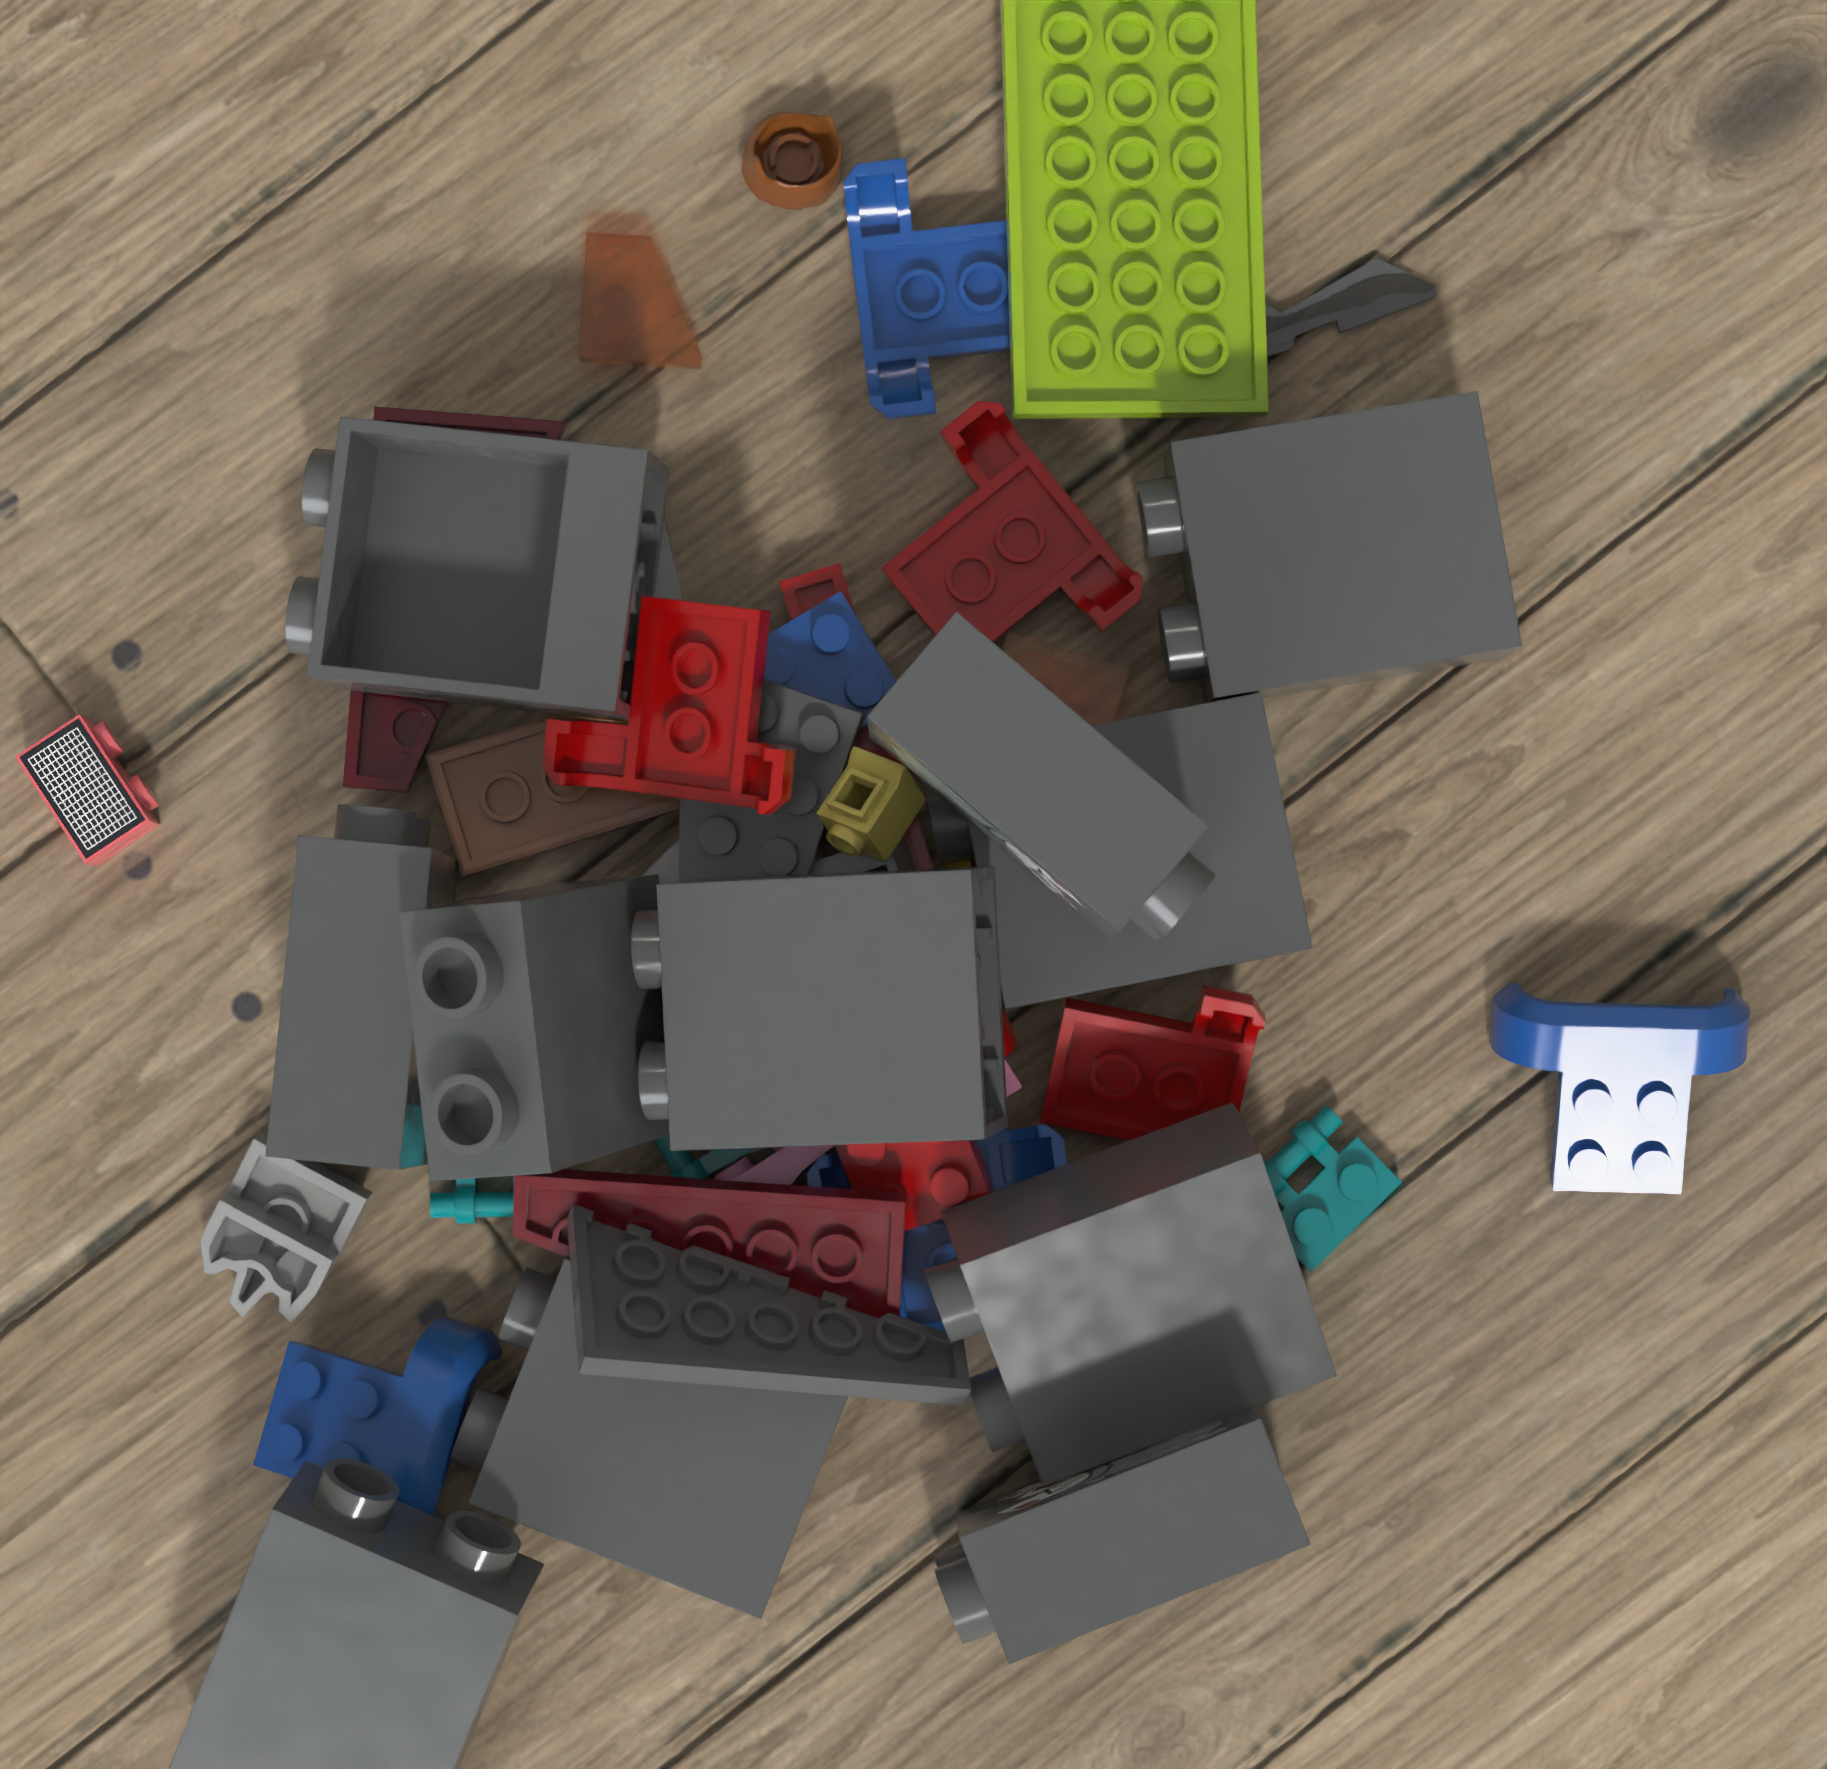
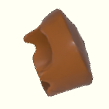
[741,112,843,210]

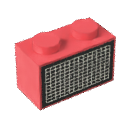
[15,714,161,866]

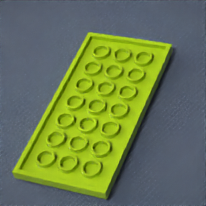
[1000,0,1269,419]

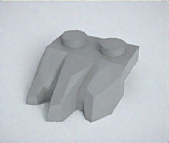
[200,1132,373,1322]

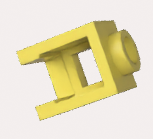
[816,746,926,862]

